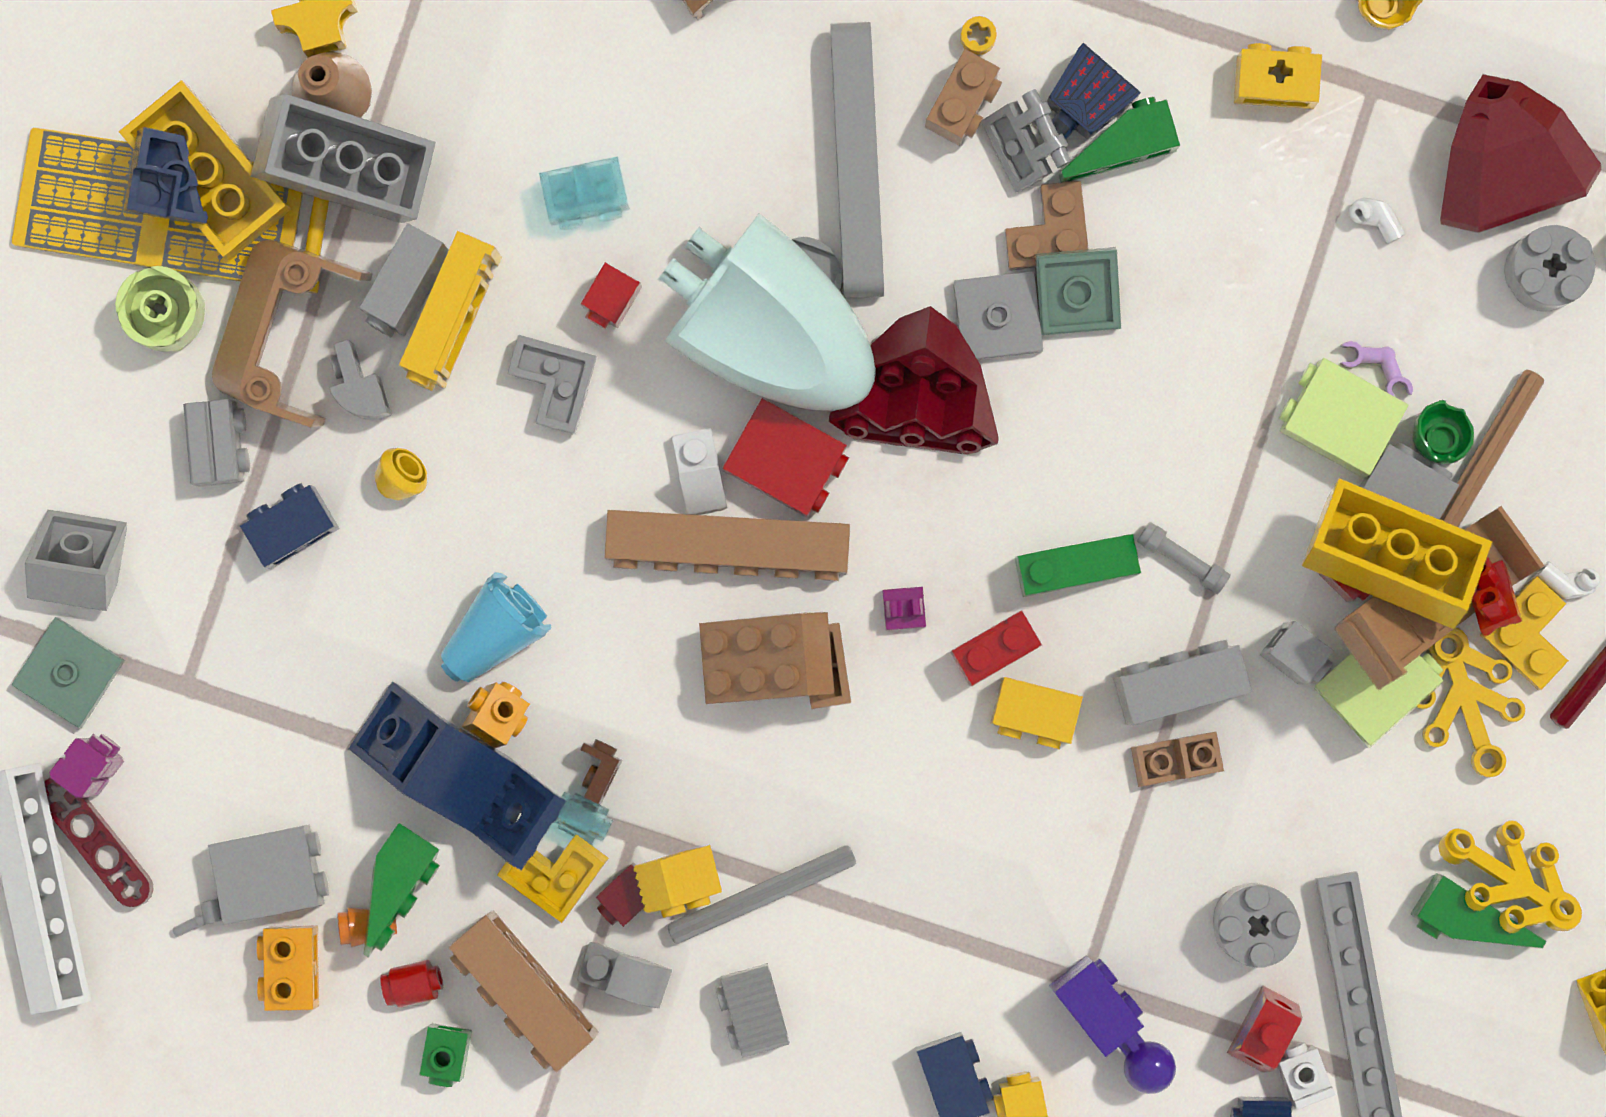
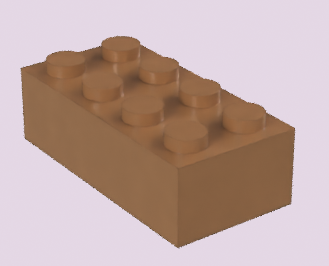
[448,910,599,1072]

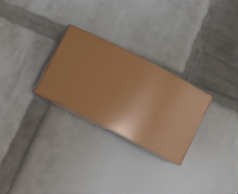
[1131,732,1224,787]

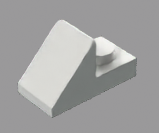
[672,428,727,515]

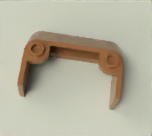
[212,240,373,428]

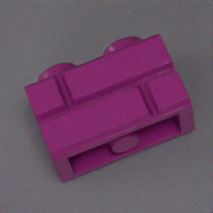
[49,734,124,798]

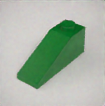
[1059,97,1180,183]
[1015,534,1141,597]
[1411,873,1547,948]

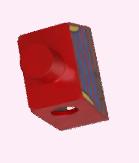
[1227,985,1302,1073]

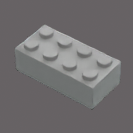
[251,93,436,223]

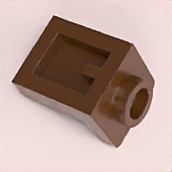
[580,739,623,804]

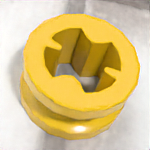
[960,16,997,55]

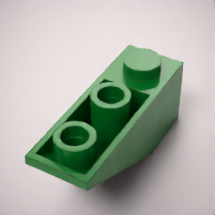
[363,823,440,958]

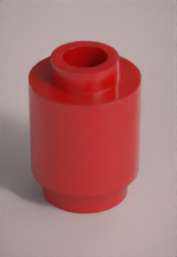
[380,960,443,1008]

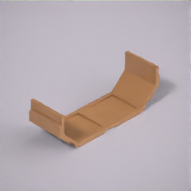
[1334,506,1545,690]

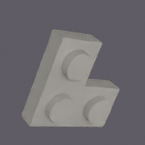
[508,335,597,434]

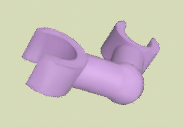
[1340,341,1413,396]

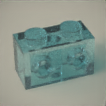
[539,156,630,230]

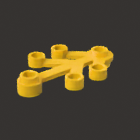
[1416,627,1525,777]
[1438,821,1582,933]

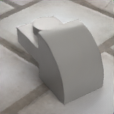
[329,340,392,420]
[577,942,672,1008]

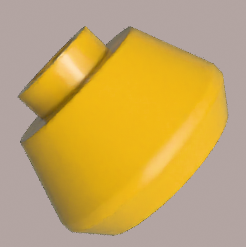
[374,448,427,500]

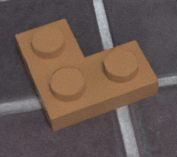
[1005,181,1088,270]

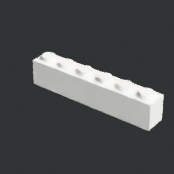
[0,763,91,1015]

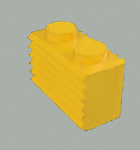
[633,845,722,918]

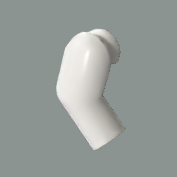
[1349,198,1405,244]
[1536,561,1600,599]

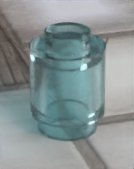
[555,792,614,845]

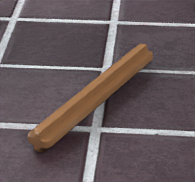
[1439,369,1544,527]

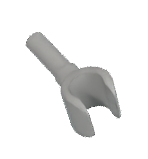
[173,899,222,937]

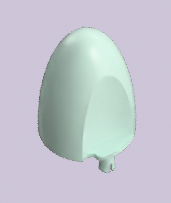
[658,213,875,411]

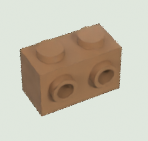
[925,49,1002,146]

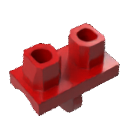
[1472,557,1522,637]

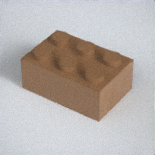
[699,612,834,704]

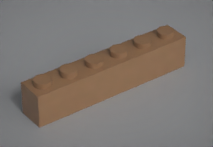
[605,510,850,581]

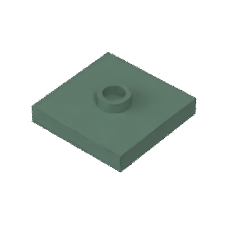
[1035,247,1121,335]
[12,617,125,728]

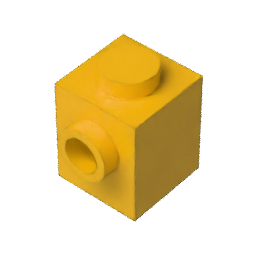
[993,1072,1048,1117]

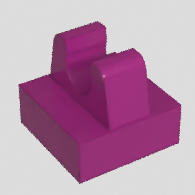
[882,587,926,630]

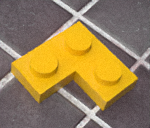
[1480,576,1569,690]
[497,834,609,923]

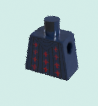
[1047,43,1141,140]

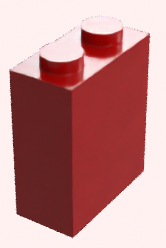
[722,398,850,517]

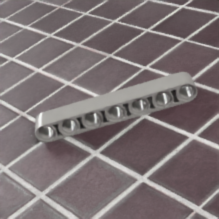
[830,22,884,298]

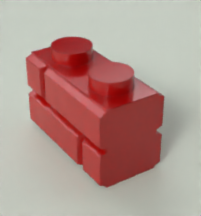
[950,610,1042,686]

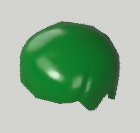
[1412,400,1474,465]

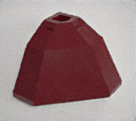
[1440,74,1602,233]
[828,306,999,455]

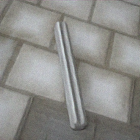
[668,845,856,944]

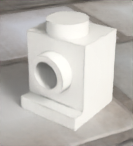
[1277,1042,1336,1109]

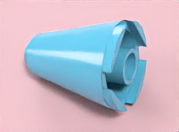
[441,572,552,682]

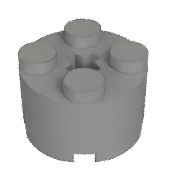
[1504,225,1595,311]
[1213,883,1301,968]

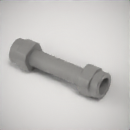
[1137,522,1231,595]

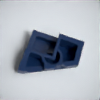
[124,127,208,225]

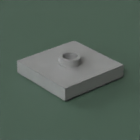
[954,271,1043,360]

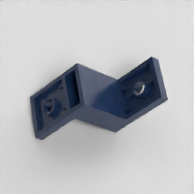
[348,681,566,870]

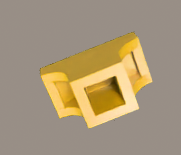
[271,0,358,58]

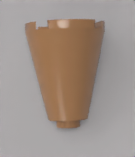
[292,52,372,118]

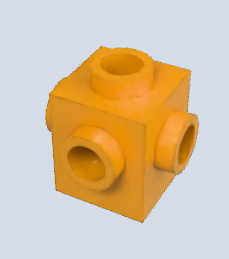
[462,682,530,748]

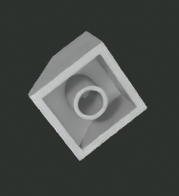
[25,509,127,611]

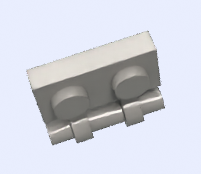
[981,89,1072,192]

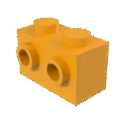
[257,925,319,1011]

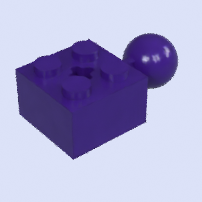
[1049,955,1176,1094]

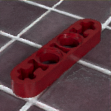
[44,778,154,907]

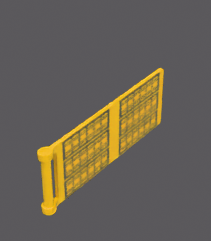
[12,127,329,294]

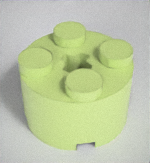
[115,266,205,352]

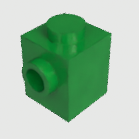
[419,1023,472,1087]

